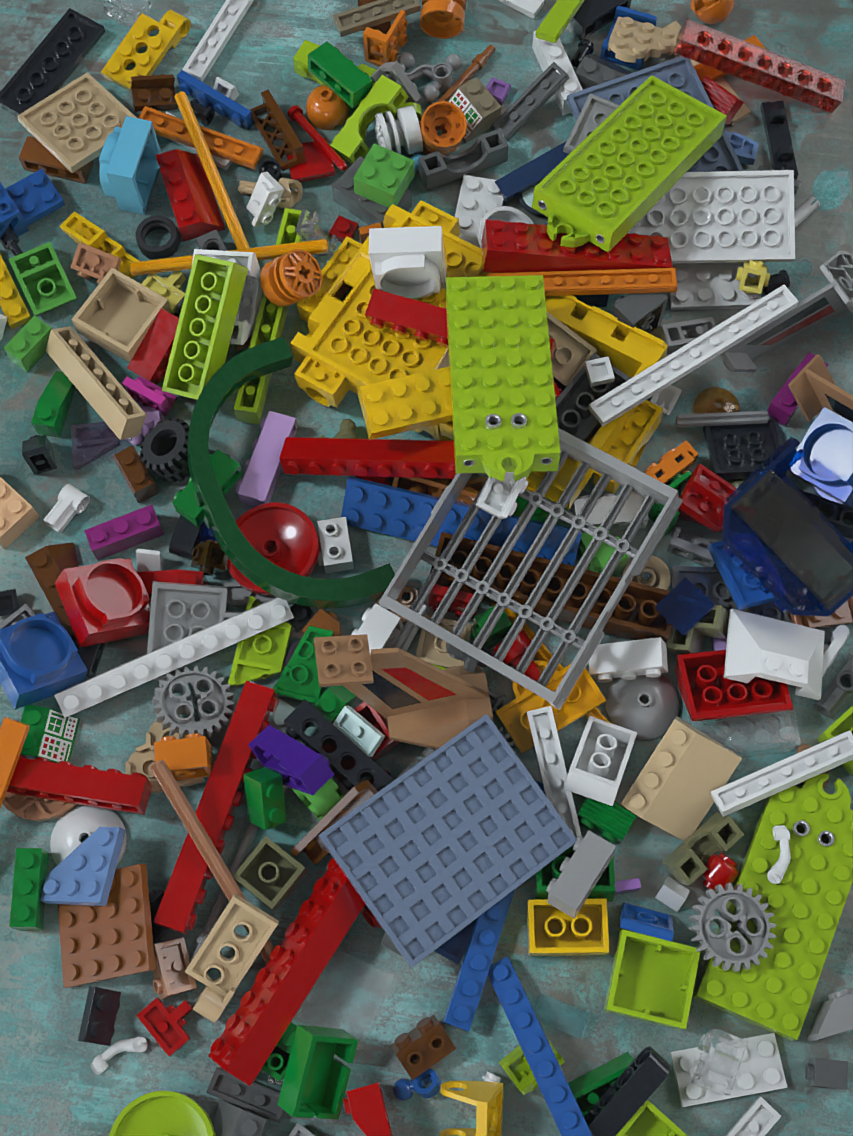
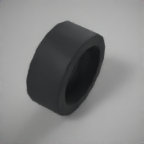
[135,215,180,260]

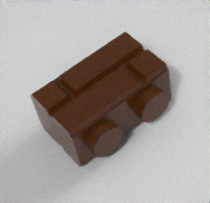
[113,445,159,503]

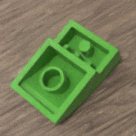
[9,242,77,317]

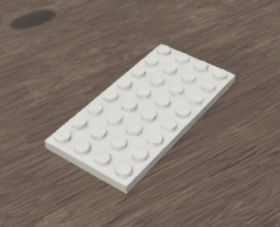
[628,170,795,264]

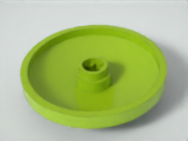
[109,1091,216,1136]

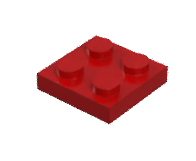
[428,584,477,619]

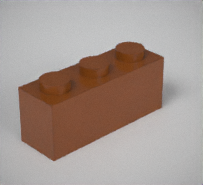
[19,136,94,184]

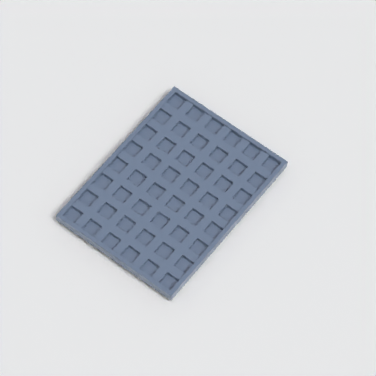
[318,714,577,968]

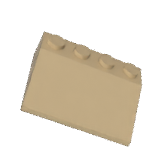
[620,716,742,841]

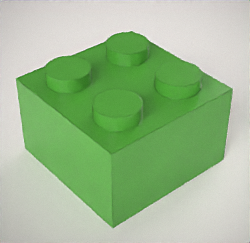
[353,143,415,208]

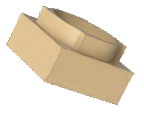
[72,268,172,363]

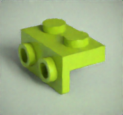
[498,1038,565,1095]

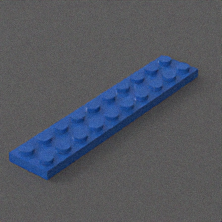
[341,476,582,566]

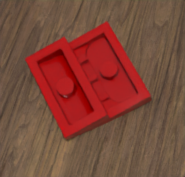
[286,138,335,182]
[679,464,738,532]

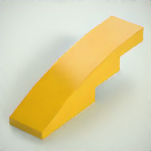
[59,211,139,279]

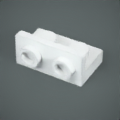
[246,172,284,227]

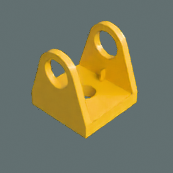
[439,1080,504,1136]

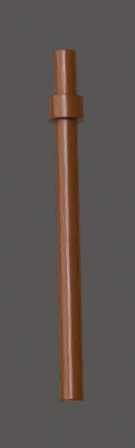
[437,44,496,102]

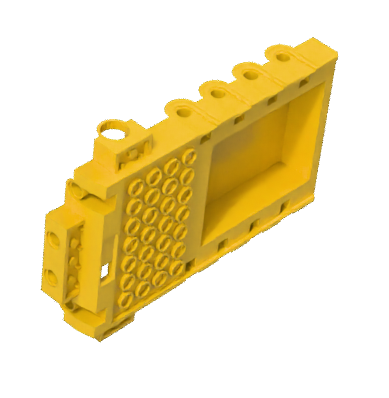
[290,200,668,510]

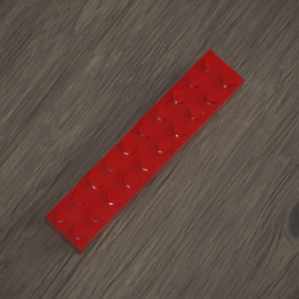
[208,858,365,1086]

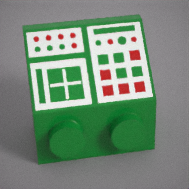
[20,705,80,763]

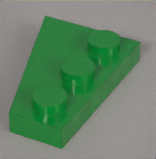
[273,625,335,703]

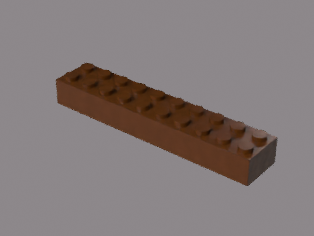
[430,532,679,643]

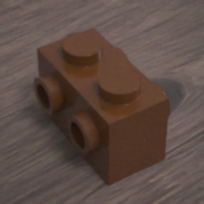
[390,1015,456,1080]

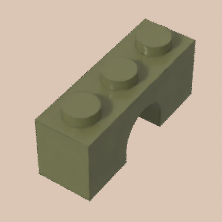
[662,812,744,886]

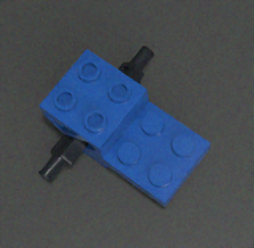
[0,169,65,256]

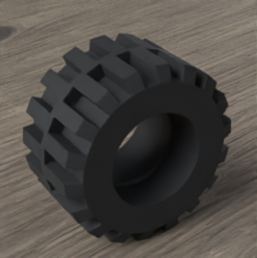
[140,418,190,483]

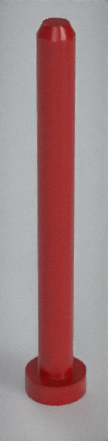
[287,105,347,171]

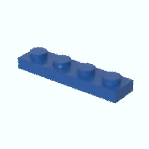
[177,70,253,130]

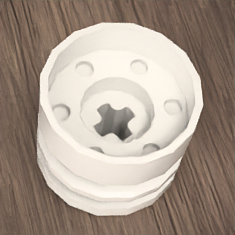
[375,105,423,155]

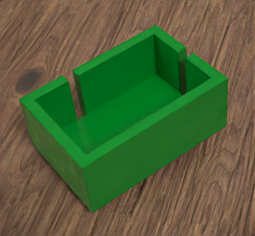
[277,1025,359,1120]

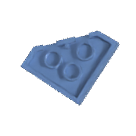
[39,827,126,906]

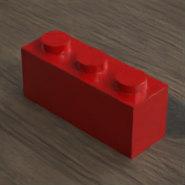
[127,308,179,385]

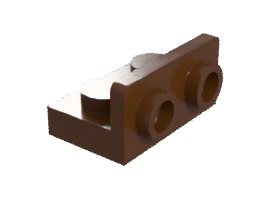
[130,74,178,112]

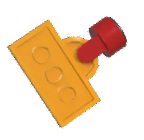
[493,630,606,754]

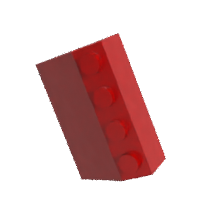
[675,650,793,722]

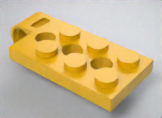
[101,9,191,91]

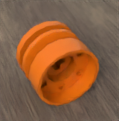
[420,0,467,39]
[419,101,467,155]
[260,249,322,307]

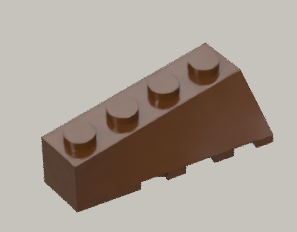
[25,542,79,641]

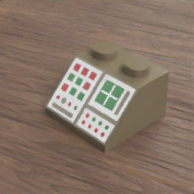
[448,77,502,144]

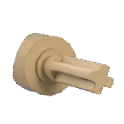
[238,178,302,209]

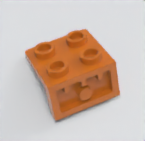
[363,10,408,67]

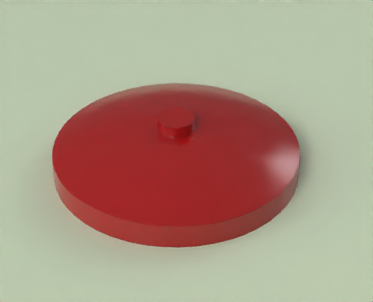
[227,502,320,595]

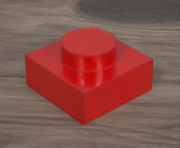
[329,215,359,242]

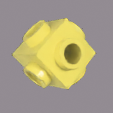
[735,260,770,294]

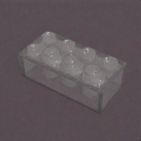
[689,696,801,758]

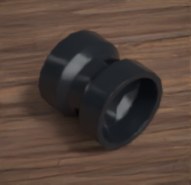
[258,159,282,182]

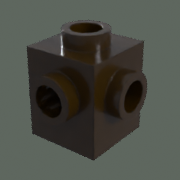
[191,540,228,576]

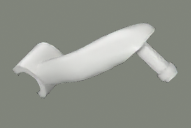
[767,826,791,884]
[91,1037,148,1075]

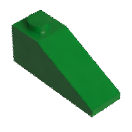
[31,371,75,438]

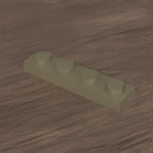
[333,0,421,37]

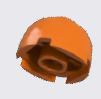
[690,0,735,24]
[306,85,349,130]

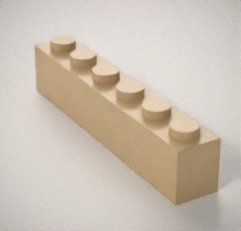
[46,326,146,440]

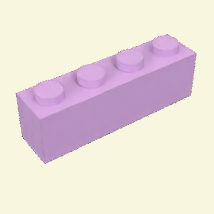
[236,411,298,507]

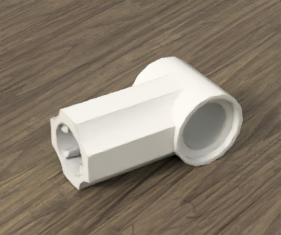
[44,484,90,533]

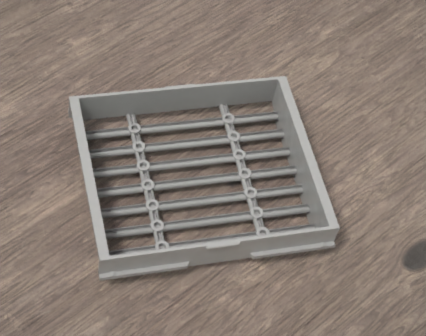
[378,428,683,710]

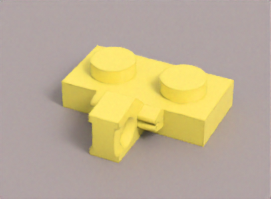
[142,270,186,315]

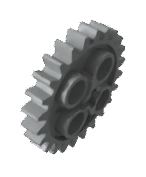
[153,665,234,739]
[689,883,776,972]

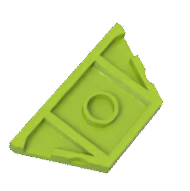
[228,596,292,687]

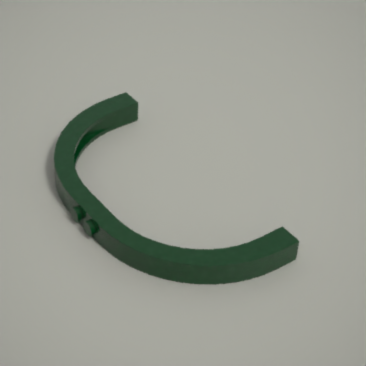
[187,336,395,609]

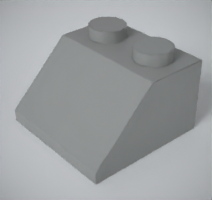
[806,989,853,1041]

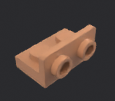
[70,242,122,283]
[153,937,197,1000]

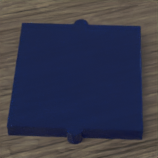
[655,577,715,636]

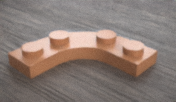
[2,792,80,821]

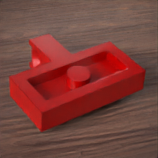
[136,997,193,1057]

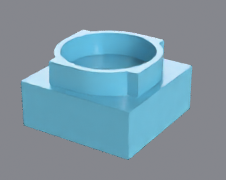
[99,116,161,215]

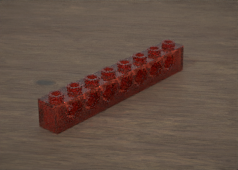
[674,19,846,113]

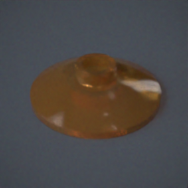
[693,387,740,414]

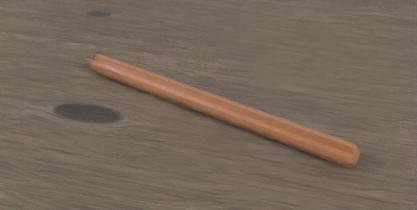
[151,760,274,964]

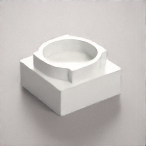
[369,226,446,300]

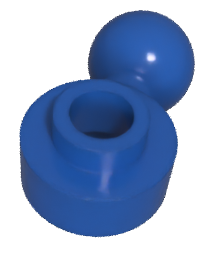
[393,1068,441,1101]

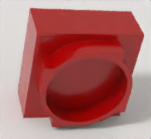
[55,558,150,648]

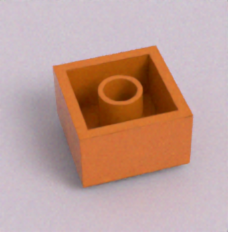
[154,733,214,781]

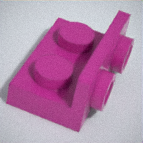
[122,376,177,416]

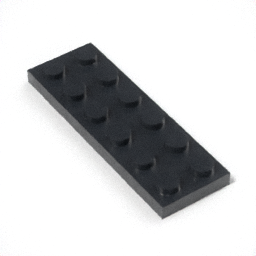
[0,8,106,116]

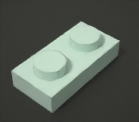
[333,706,385,757]

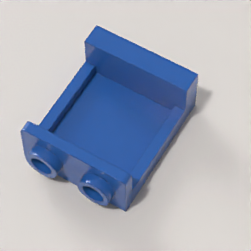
[600,6,658,71]

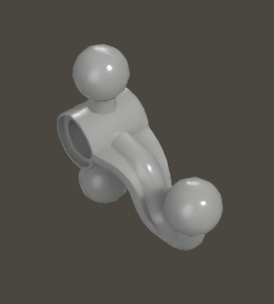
[398,52,462,102]

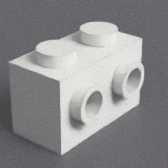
[317,517,354,573]

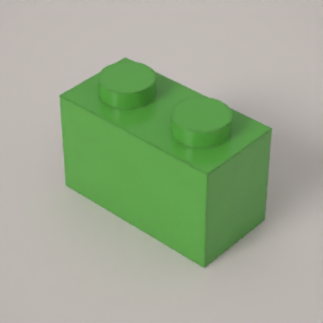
[4,315,52,373]

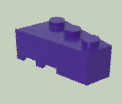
[248,725,334,795]

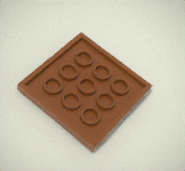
[58,864,156,988]

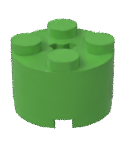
[292,778,346,821]

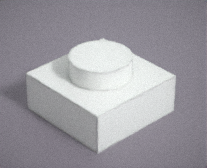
[584,356,615,387]

